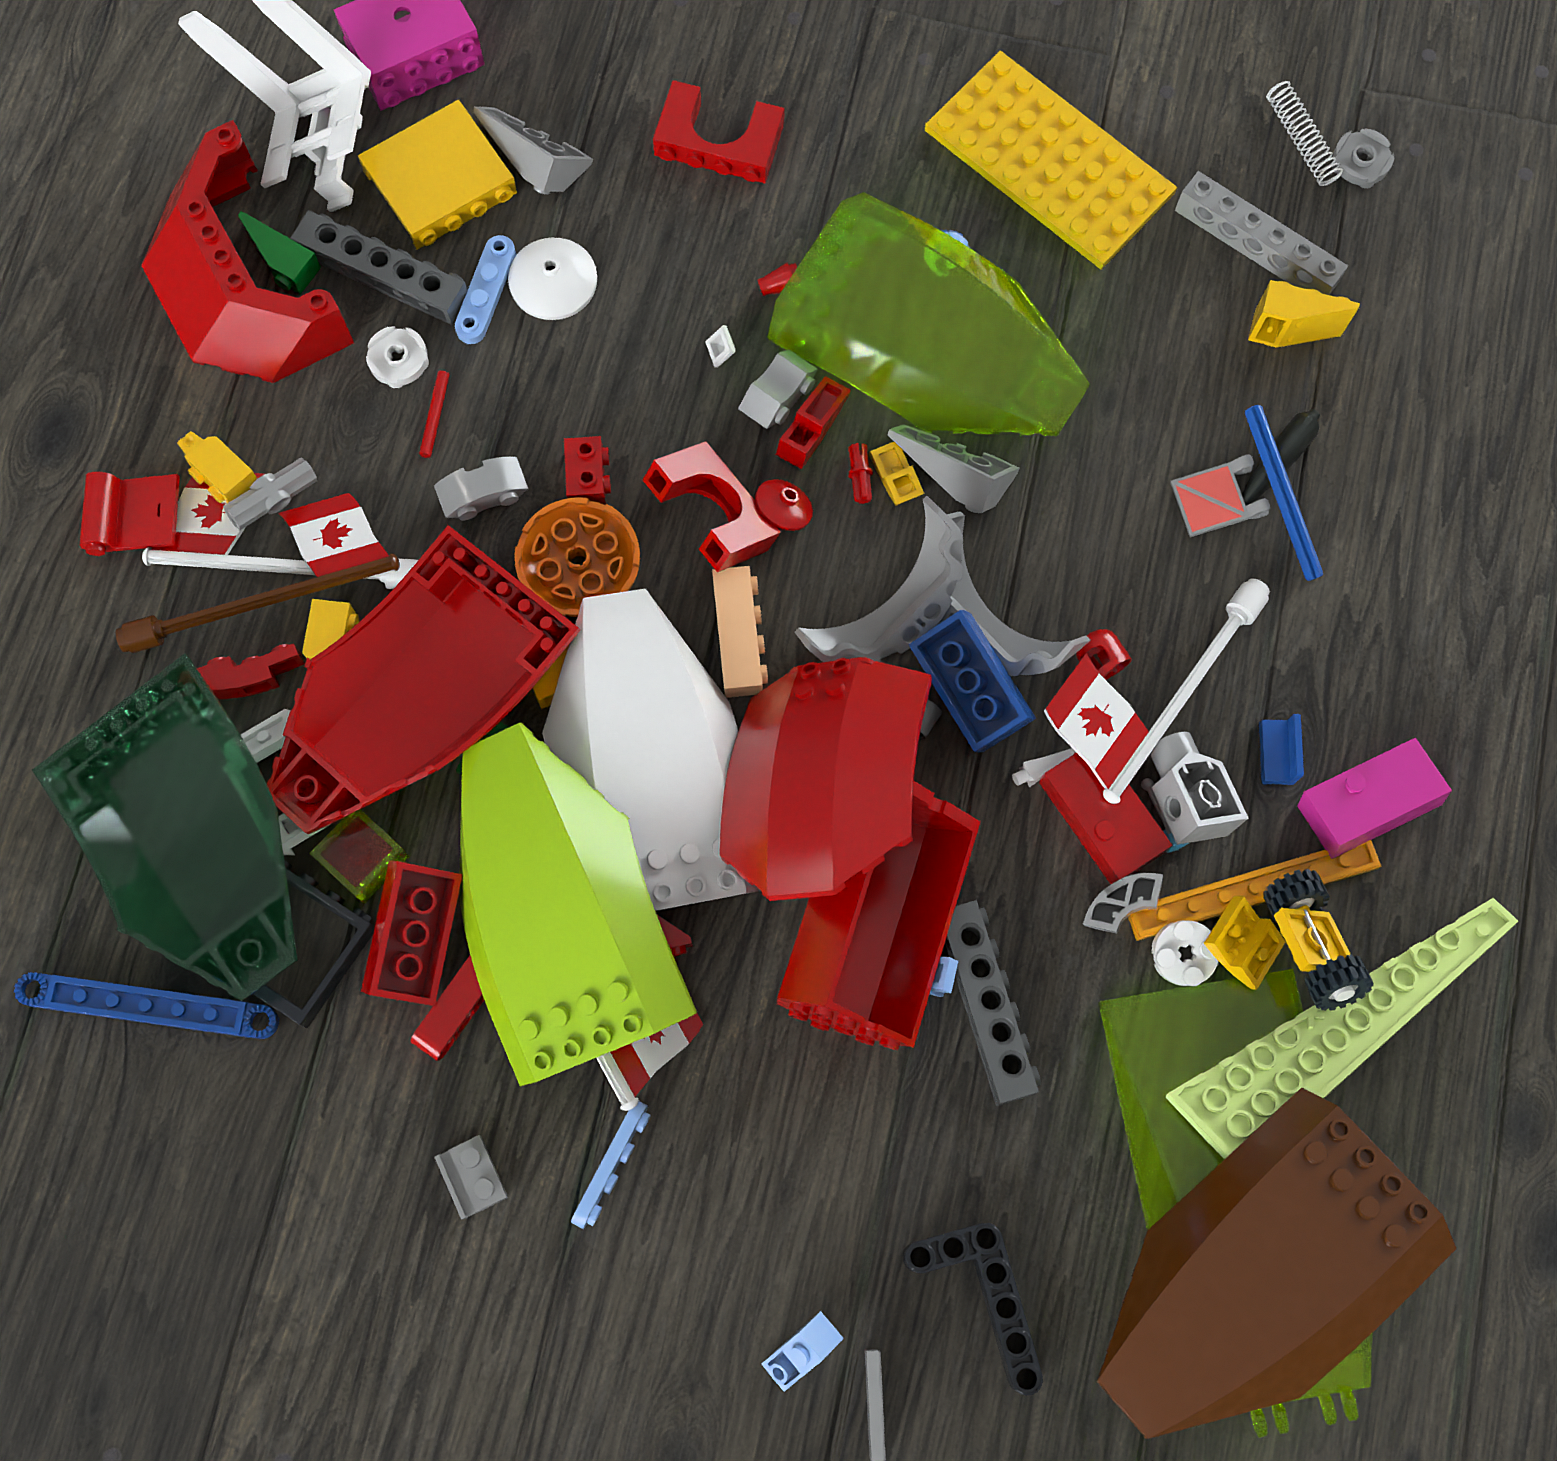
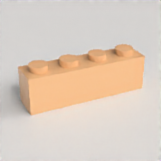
[712,566,768,698]

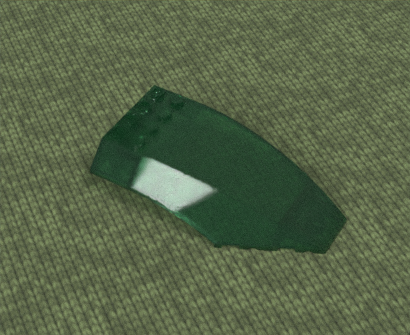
[32,653,298,1001]

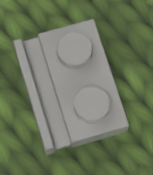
[435,1135,508,1220]

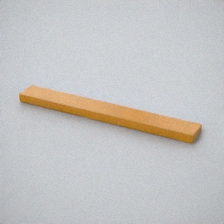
[1128,840,1382,941]

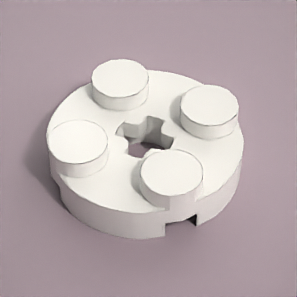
[366,326,429,388]
[1152,920,1218,986]

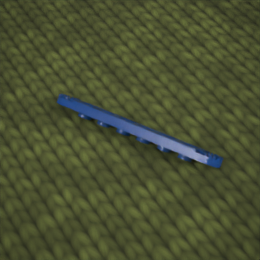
[14,972,279,1039]

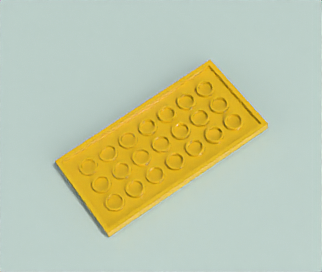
[925,50,1177,270]

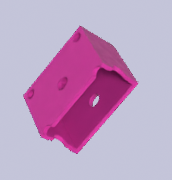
[334,0,485,111]

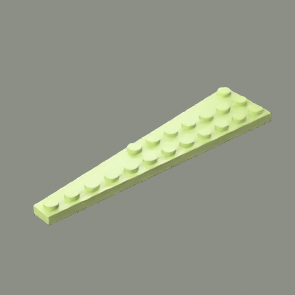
[1166,898,1518,1159]

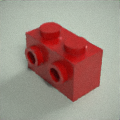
[564,436,611,505]

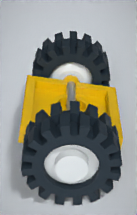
[1263,869,1374,1011]

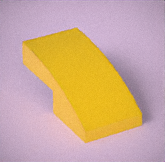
[869,442,924,506]

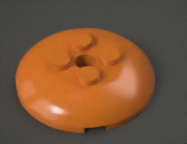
[515,498,640,617]

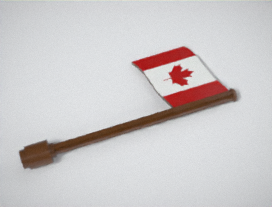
[115,493,400,653]

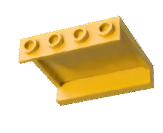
[358,99,517,250]

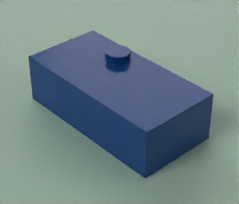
[908,610,1036,752]

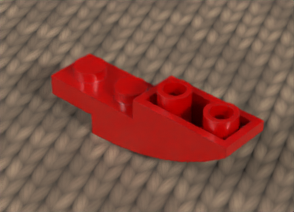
[169,643,305,699]

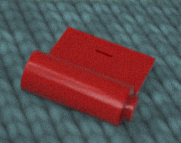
[80,472,180,556]

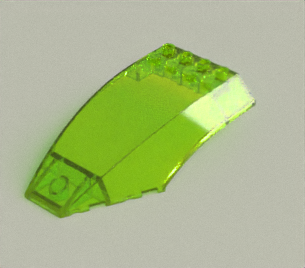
[767,192,1090,436]

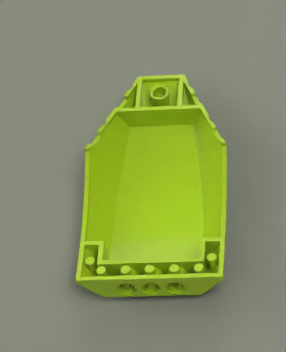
[459,723,697,1086]

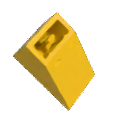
[1248,280,1360,348]

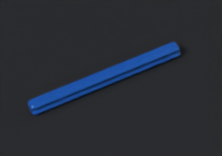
[1245,405,1323,581]

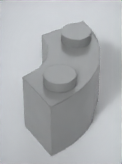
[738,350,818,429]
[434,457,528,520]
[1083,873,1163,934]

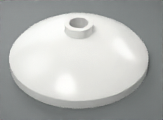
[508,238,597,320]

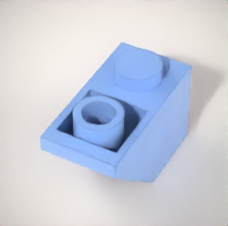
[762,1311,844,1391]

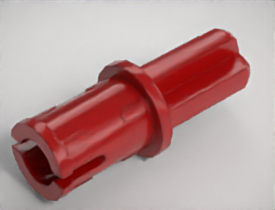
[848,443,873,504]

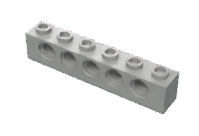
[1175,171,1348,295]

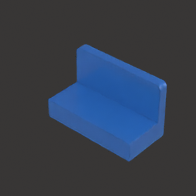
[1259,714,1304,785]

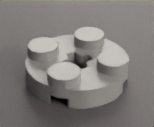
[1332,129,1394,188]

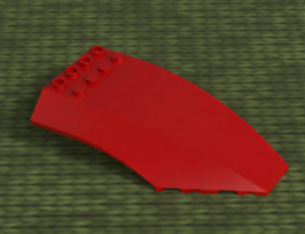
[264,525,581,834]

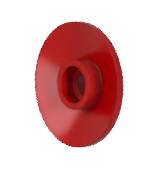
[755,479,813,531]

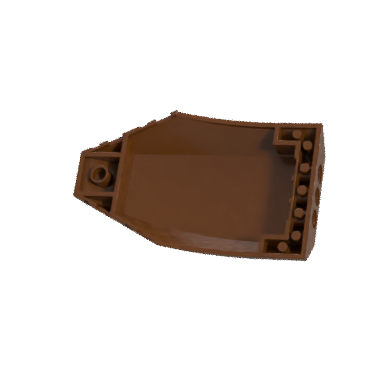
[1096,1087,1457,1439]

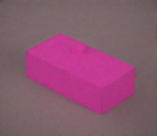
[1297,738,1452,859]

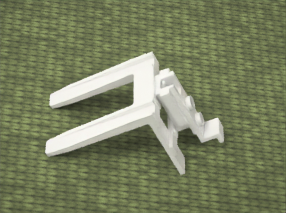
[178,0,371,212]

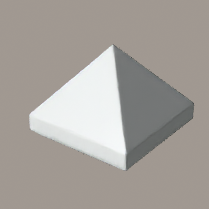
[705,325,736,367]

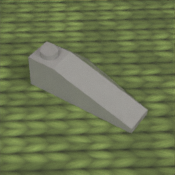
[473,106,593,195]
[888,424,1020,513]

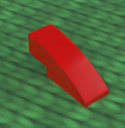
[776,376,851,469]

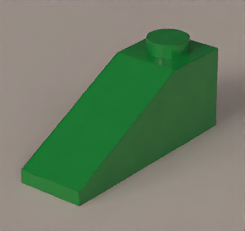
[238,211,321,295]

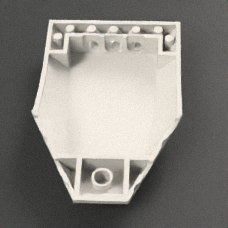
[542,589,761,911]

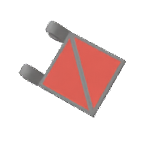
[1170,454,1270,537]

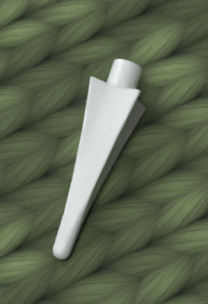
[1012,748,1076,787]

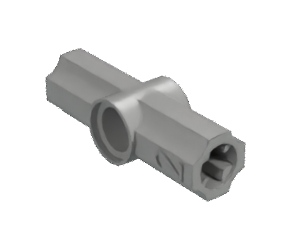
[223,457,317,530]

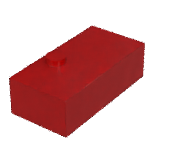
[1039,752,1173,884]
[361,860,463,1006]

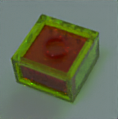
[309,809,410,904]

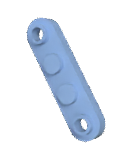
[455,235,516,344]
[571,1101,651,1229]

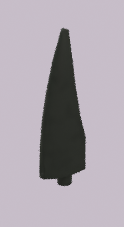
[1242,409,1320,506]

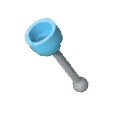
[1141,778,1189,853]

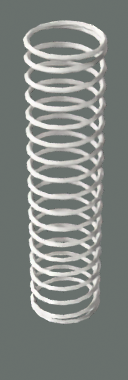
[1266,81,1343,186]

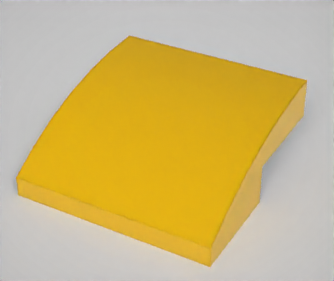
[1204,896,1286,990]

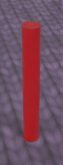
[419,371,450,458]

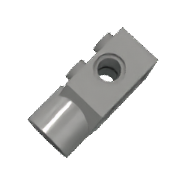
[1150,732,1248,845]

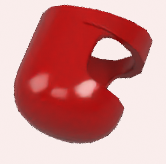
[1076,629,1132,680]

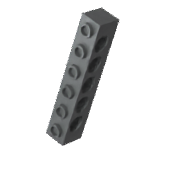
[290,210,467,325]
[945,900,1041,1106]

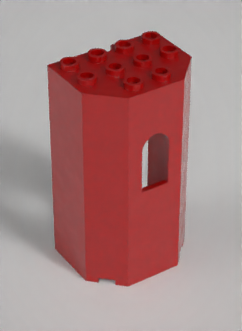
[777,781,980,1050]

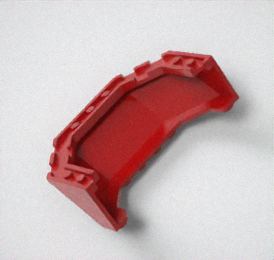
[141,120,354,383]

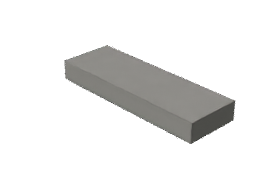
[865,1349,886,1461]

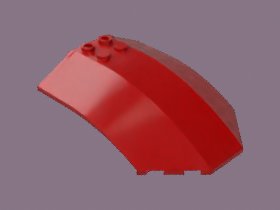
[720,657,932,901]

